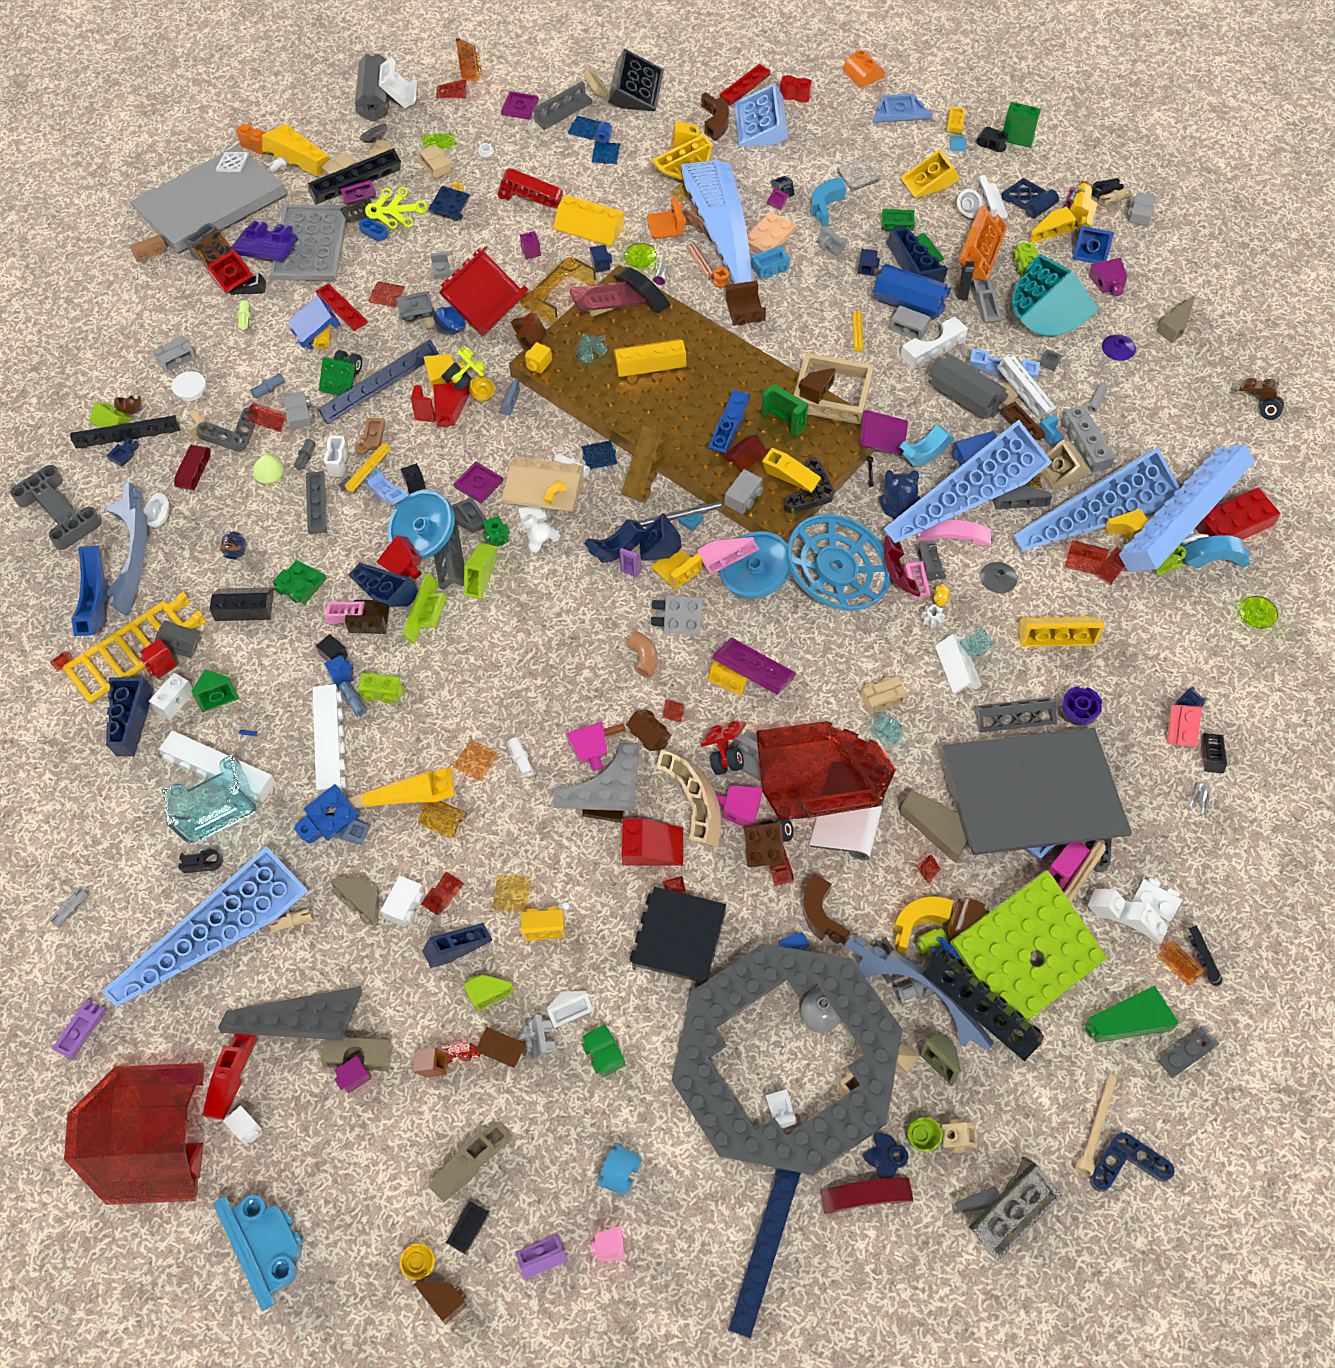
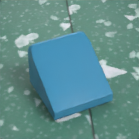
[950,136,967,151]

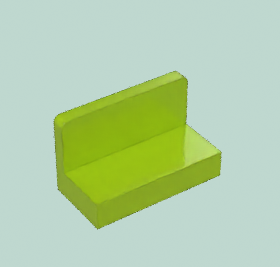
[89,402,132,428]

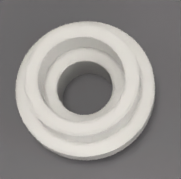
[478,143,494,158]

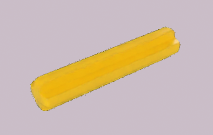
[852,310,863,352]

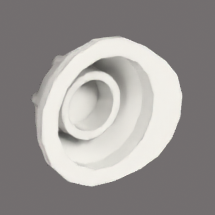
[956,189,984,219]

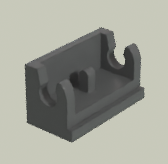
[917,541,946,581]
[155,620,201,658]

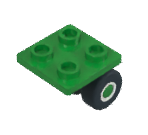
[319,350,362,396]

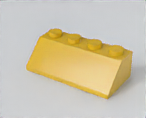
[553,194,624,247]
[613,339,686,377]
[1018,616,1104,647]

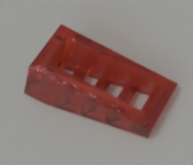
[436,79,468,98]
[768,845,794,886]

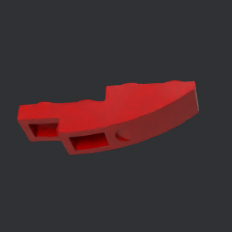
[203,1034,258,1120]

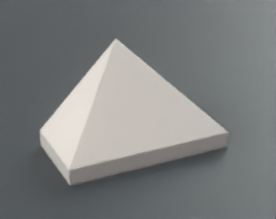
[546,991,593,1028]

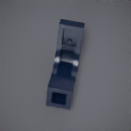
[584,519,648,563]

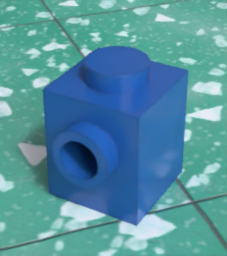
[324,655,353,688]

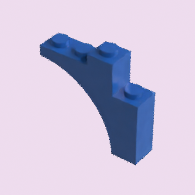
[71,546,110,636]

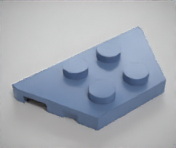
[873,94,932,122]

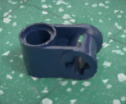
[1175,686,1208,707]

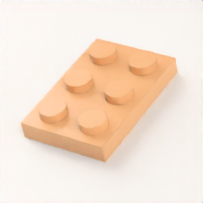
[747,212,797,253]

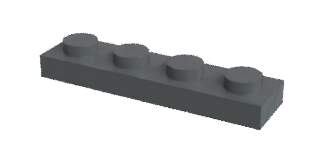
[306,471,327,535]

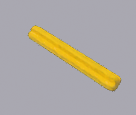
[345,443,391,492]

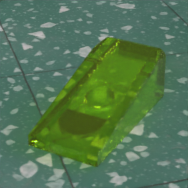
[421,133,456,149]

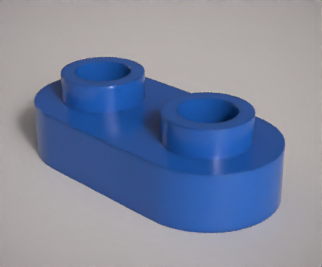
[359,218,388,241]

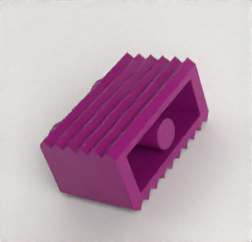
[340,180,376,205]

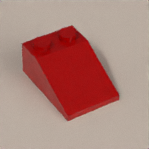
[622,819,683,866]

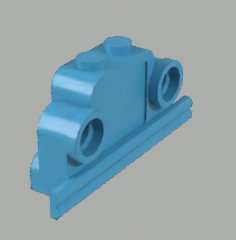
[213,1195,303,1312]

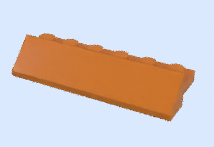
[959,205,1007,281]

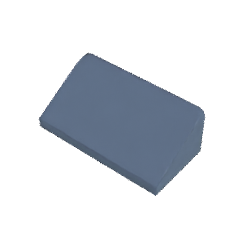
[498,378,520,416]

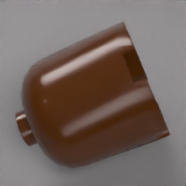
[946,898,989,941]

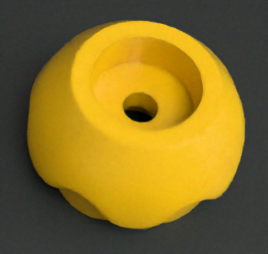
[934,584,950,607]

